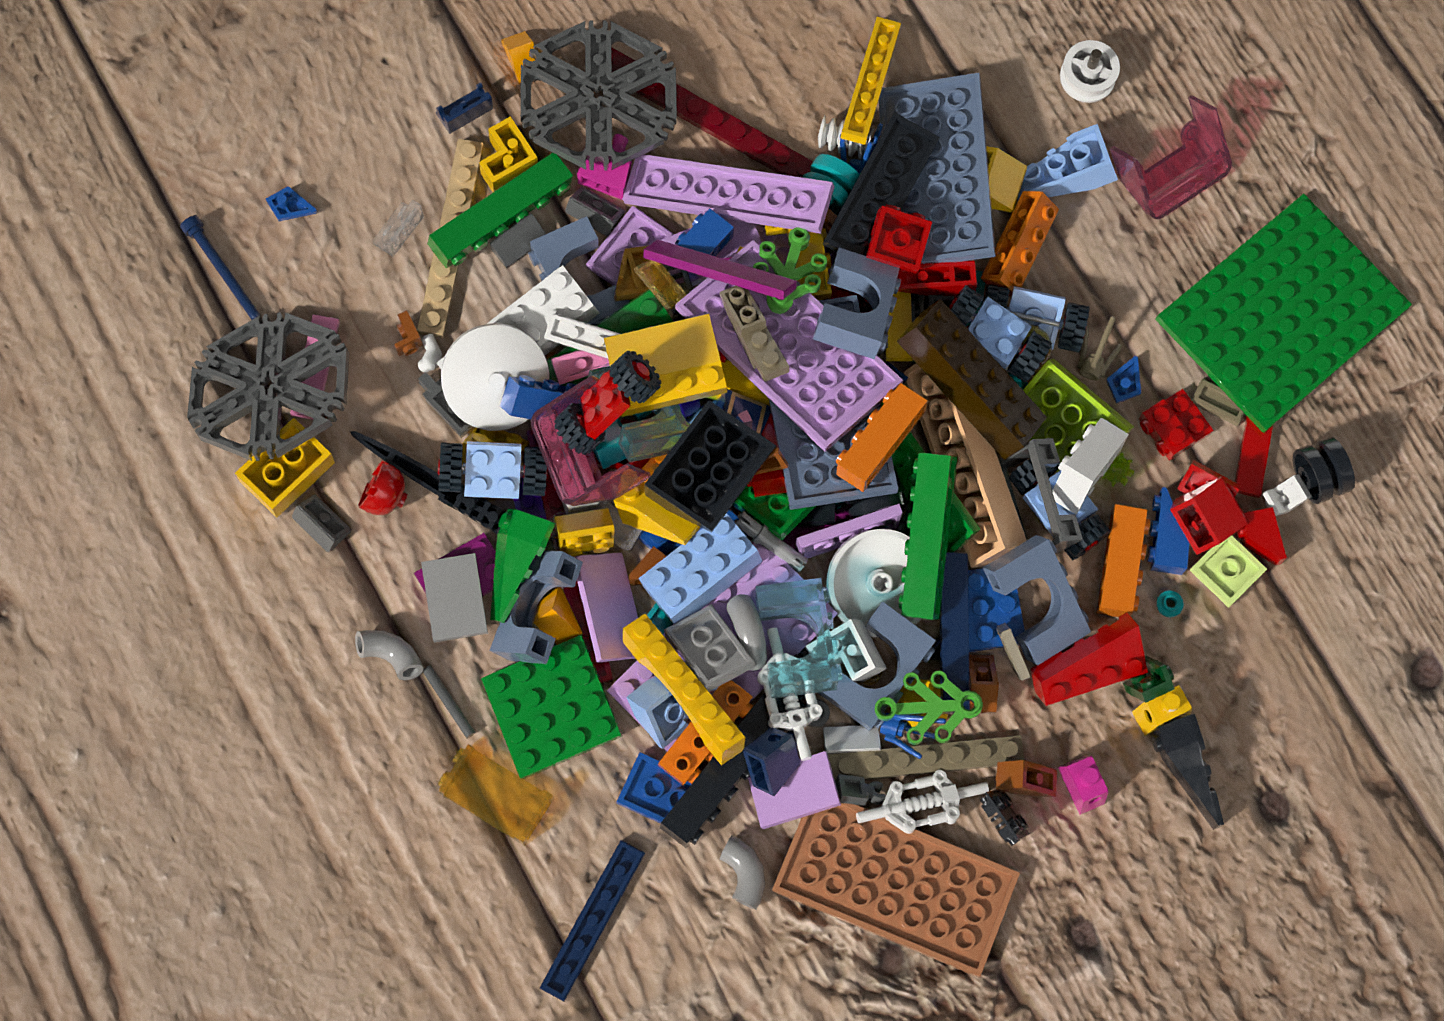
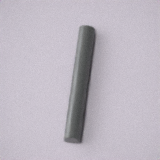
[423,665,476,739]

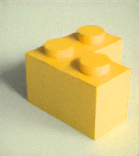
[479,116,538,192]

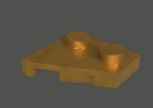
[614,245,664,302]

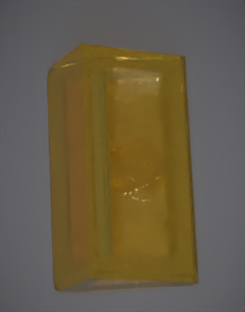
[634,260,687,310]

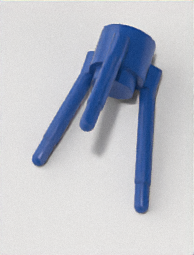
[840,123,883,175]
[880,713,946,759]

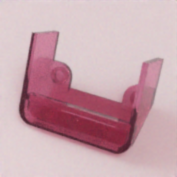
[1110,95,1232,219]
[531,375,651,506]

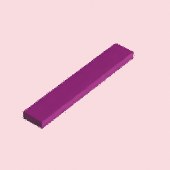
[643,239,797,300]

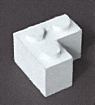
[806,619,887,682]

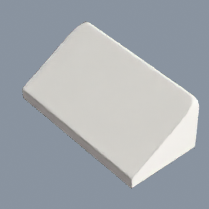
[823,725,881,755]

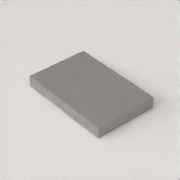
[421,553,488,643]
[664,604,755,692]

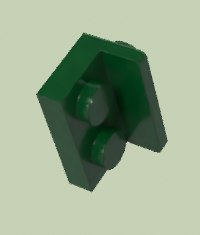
[1123,655,1175,703]

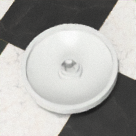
[441,323,549,431]
[826,529,921,637]

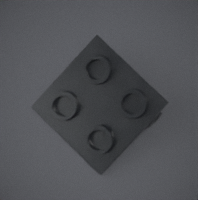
[980,789,1030,846]

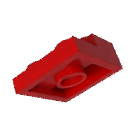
[866,205,932,274]
[1139,388,1214,461]

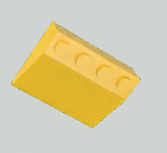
[604,314,727,417]
[613,430,701,545]

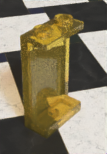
[438,744,554,846]

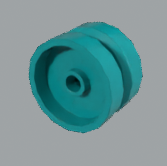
[803,154,860,216]

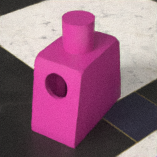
[577,134,632,200]
[1057,756,1108,815]

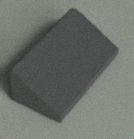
[565,186,625,237]
[490,213,546,268]
[292,494,352,552]

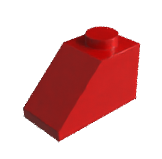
[1236,507,1287,566]

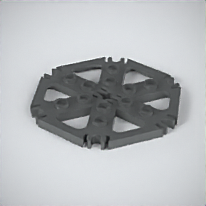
[521,20,677,171]
[187,313,350,461]

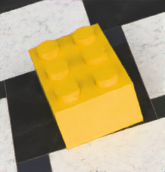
[235,418,335,518]

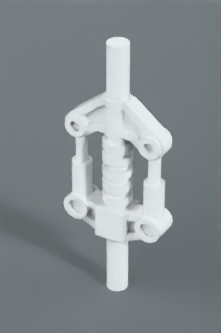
[757,628,822,761]
[856,770,989,834]

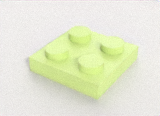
[1190,535,1267,608]

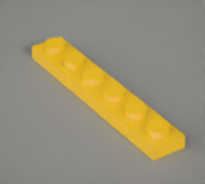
[840,17,901,145]

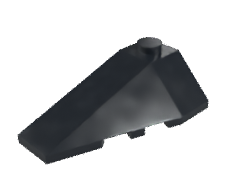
[1152,714,1224,830]

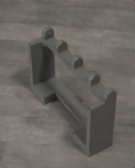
[999,438,1083,554]

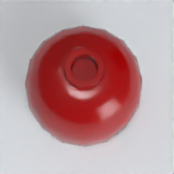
[358,461,408,515]

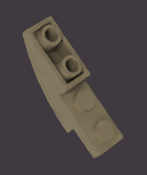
[719,286,789,382]

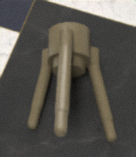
[1077,316,1122,381]

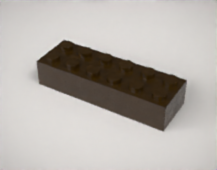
[897,299,1047,460]

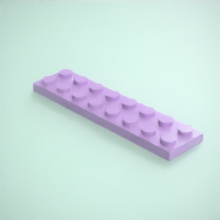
[622,154,834,234]

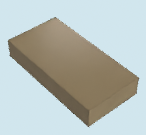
[1191,378,1244,426]
[996,623,1030,681]

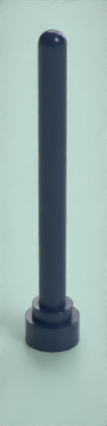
[180,215,260,320]

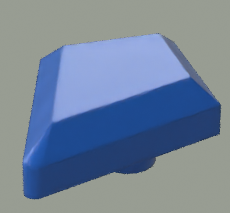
[266,186,317,221]
[1106,356,1141,404]

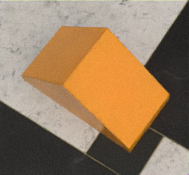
[501,31,535,85]
[534,587,583,645]

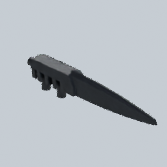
[350,431,506,534]

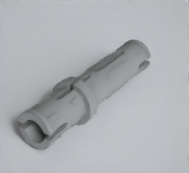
[734,511,808,573]

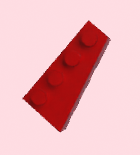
[1030,612,1148,706]

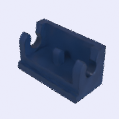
[436,82,493,134]

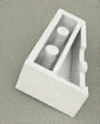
[1052,418,1129,515]

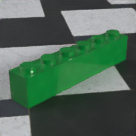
[427,153,573,268]
[898,453,957,620]

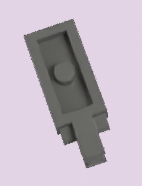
[418,372,474,438]

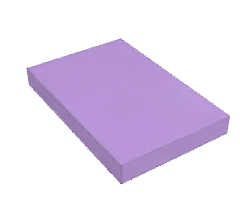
[586,206,674,286]
[748,751,841,829]

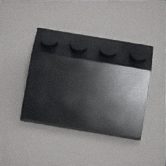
[644,400,776,533]

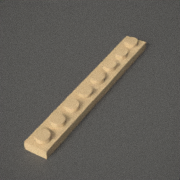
[417,139,484,338]

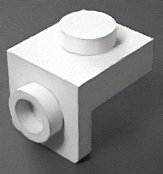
[1263,474,1312,516]

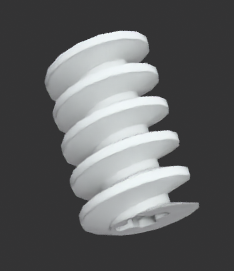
[818,115,874,160]

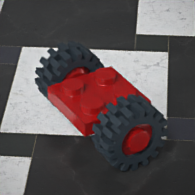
[554,350,661,455]

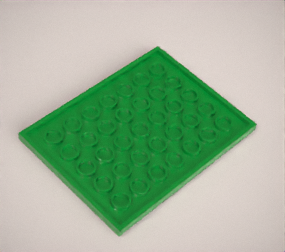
[1155,194,1412,433]

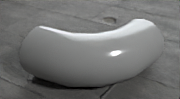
[726,594,767,670]
[355,630,423,680]
[720,835,765,910]

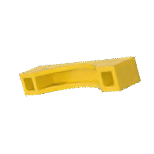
[623,614,745,766]

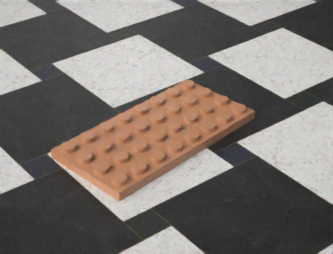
[772,803,1020,978]

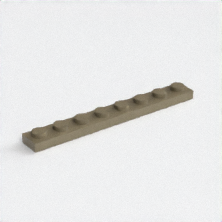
[828,735,1024,780]

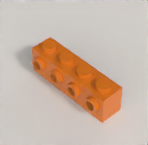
[981,191,1059,296]
[836,383,928,492]
[1096,504,1150,617]
[658,680,753,785]

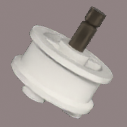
[1060,40,1120,103]

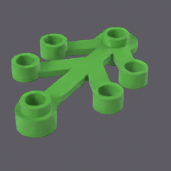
[753,227,827,314]
[875,671,983,745]

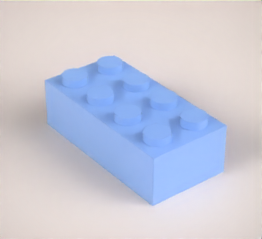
[638,513,762,624]

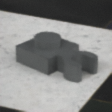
[835,774,886,806]

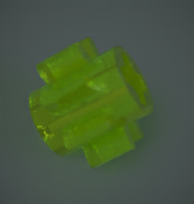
[1102,452,1135,487]

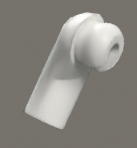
[418,334,442,373]

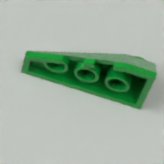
[490,509,555,623]

